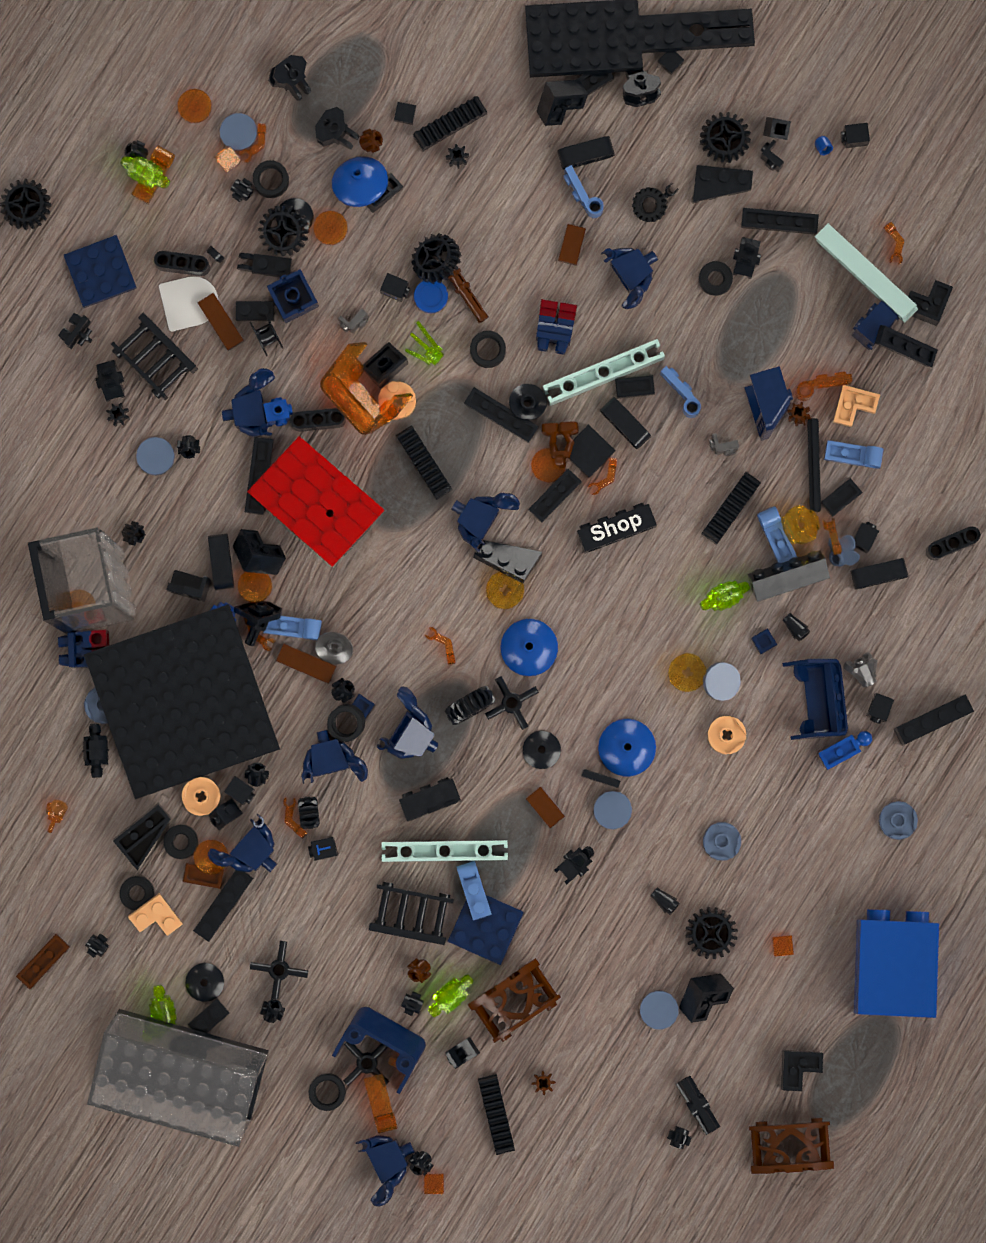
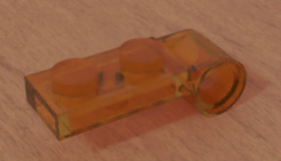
[132,145,175,205]
[795,372,852,401]
[364,1073,398,1134]

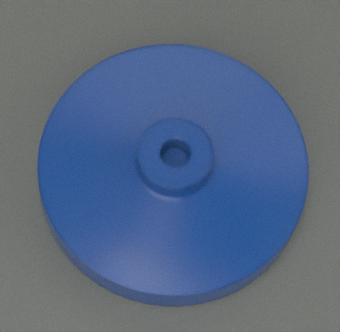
[414,281,448,313]

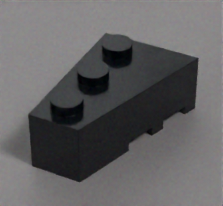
[399,777,461,822]
[113,802,171,871]

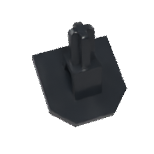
[234,601,282,646]

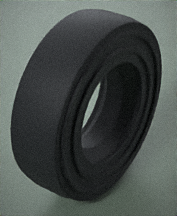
[699,261,733,296]
[163,824,198,859]
[119,876,155,911]

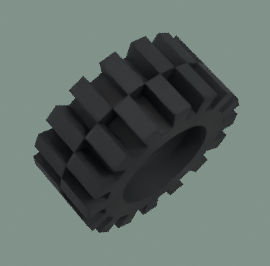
[632,187,668,222]

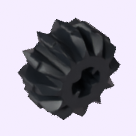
[298,796,320,829]

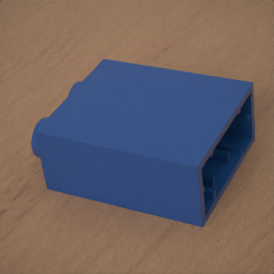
[854,909,939,1018]

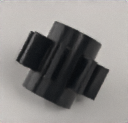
[124,140,148,164]
[446,144,469,169]
[230,178,254,202]
[106,403,130,427]
[177,435,200,459]
[121,521,146,546]
[331,678,355,703]
[244,763,269,787]
[85,934,109,958]
[401,991,424,1016]
[260,999,285,1023]
[667,1126,692,1149]
[408,1151,434,1176]

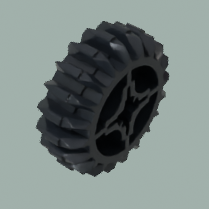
[700,112,751,163]
[0,179,52,230]
[258,204,310,256]
[411,233,462,284]
[445,686,495,725]
[685,907,738,959]

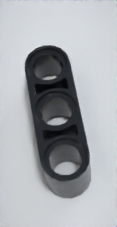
[557,136,615,170]
[154,251,210,276]
[600,397,651,450]
[290,408,346,432]
[926,526,981,561]
[208,533,234,590]
[850,558,909,590]

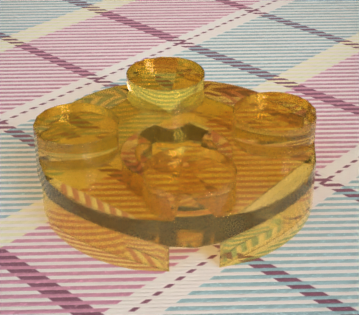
[781,505,820,544]
[486,572,524,610]
[668,653,707,692]

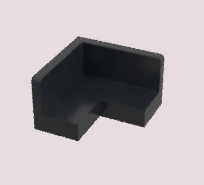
[537,79,588,126]
[908,280,953,326]
[233,529,286,575]
[166,570,211,602]
[679,974,734,1023]
[781,1050,823,1092]

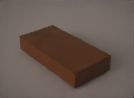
[558,224,586,266]
[526,787,565,828]
[183,863,225,889]

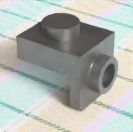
[338,309,368,334]
[709,433,739,456]

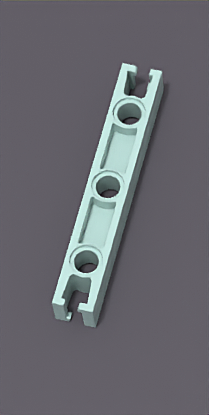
[815,223,918,323]
[543,339,665,406]
[382,840,508,862]

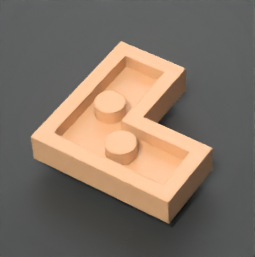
[833,385,880,427]
[128,893,183,936]

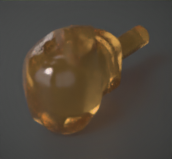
[46,799,68,833]

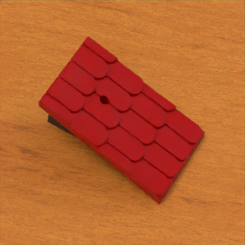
[247,436,385,567]

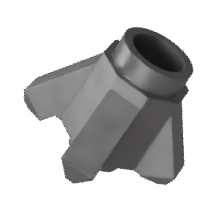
[844,652,878,687]

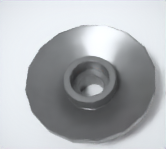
[315,632,353,664]

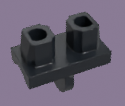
[58,313,92,350]

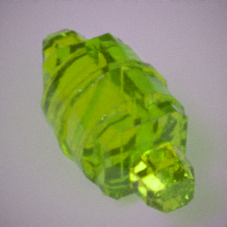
[120,156,170,189]
[700,581,750,611]
[428,974,474,1017]
[149,985,177,1024]

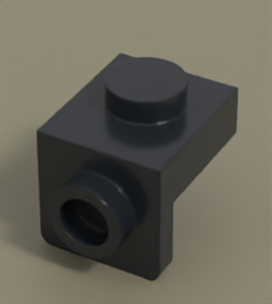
[761,139,784,172]
[209,798,243,830]
[445,1037,480,1069]

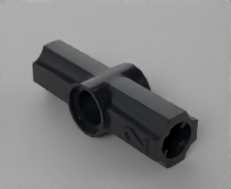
[676,1076,721,1135]

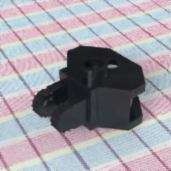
[268,55,311,101]
[623,71,661,107]
[315,107,360,150]
[733,237,761,279]
[95,360,125,402]
[554,846,594,885]

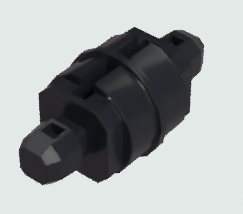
[82,724,109,778]

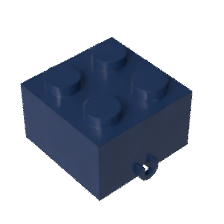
[267,269,319,324]
[852,301,899,350]

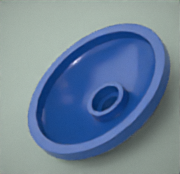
[332,157,388,207]
[501,619,558,676]
[598,719,656,777]

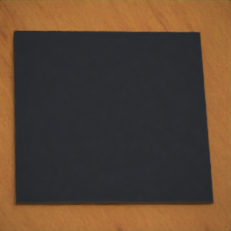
[84,604,280,799]

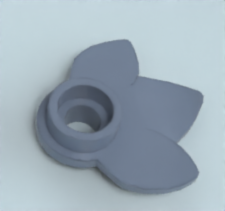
[828,533,860,567]

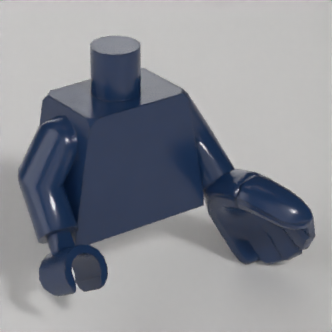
[601,248,658,309]
[222,368,275,437]
[451,493,520,552]
[377,686,438,759]
[301,730,368,784]
[208,814,277,873]
[356,1135,415,1207]

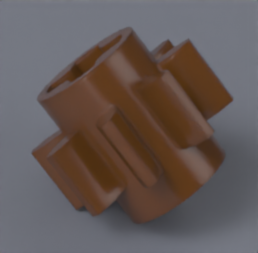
[359,128,383,153]
[787,402,811,427]
[407,958,431,983]
[531,1070,556,1095]

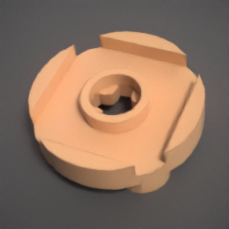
[378,381,416,420]
[707,716,746,755]
[182,777,221,816]

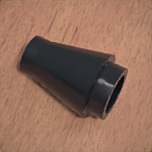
[782,613,810,642]
[650,887,680,915]

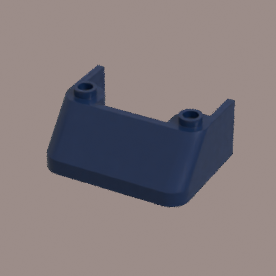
[744,366,793,441]
[782,659,848,740]
[332,1007,426,1094]

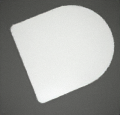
[159,276,218,331]

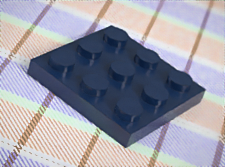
[64,235,137,308]
[448,895,524,965]

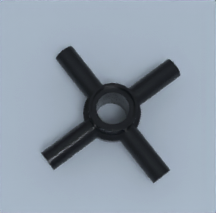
[485,676,539,730]
[250,941,309,999]
[343,1042,390,1087]

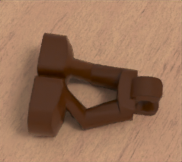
[541,421,579,468]

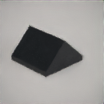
[361,342,408,389]

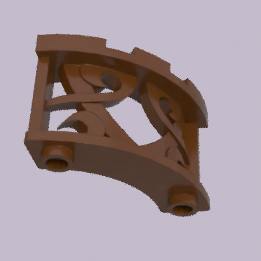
[468,958,561,1043]
[749,1118,834,1174]

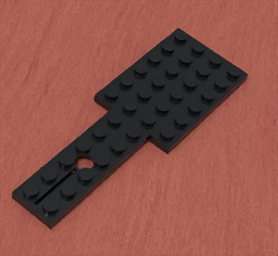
[525,0,755,78]

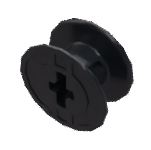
[249,314,283,357]

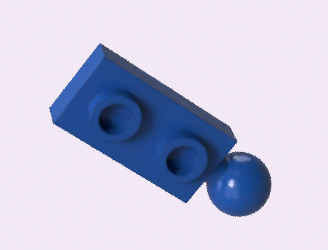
[818,731,872,770]

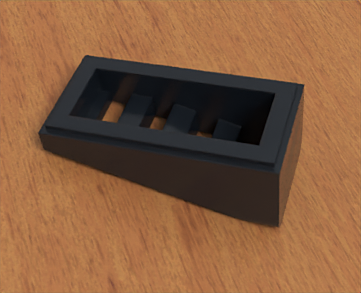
[367,173,403,213]

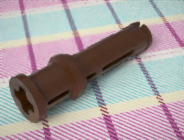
[448,268,489,324]

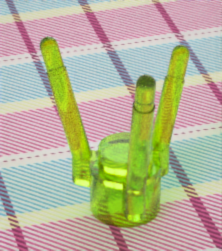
[405,321,444,366]

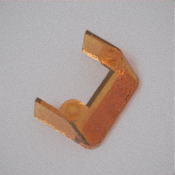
[320,342,413,435]

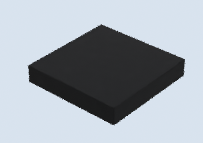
[568,424,616,478]

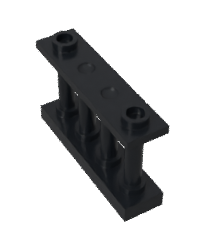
[111,312,198,401]
[369,882,454,945]

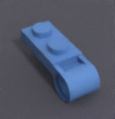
[563,165,604,218]
[660,366,701,418]
[824,440,884,468]
[757,506,797,563]
[263,616,322,640]
[456,861,492,921]

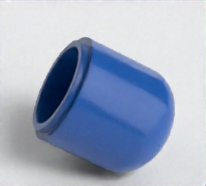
[815,136,833,155]

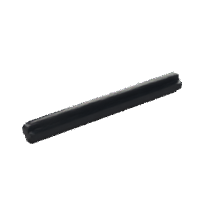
[807,418,821,512]

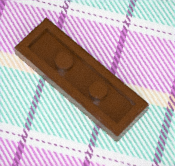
[197,293,244,351]
[276,644,337,684]
[16,934,70,990]

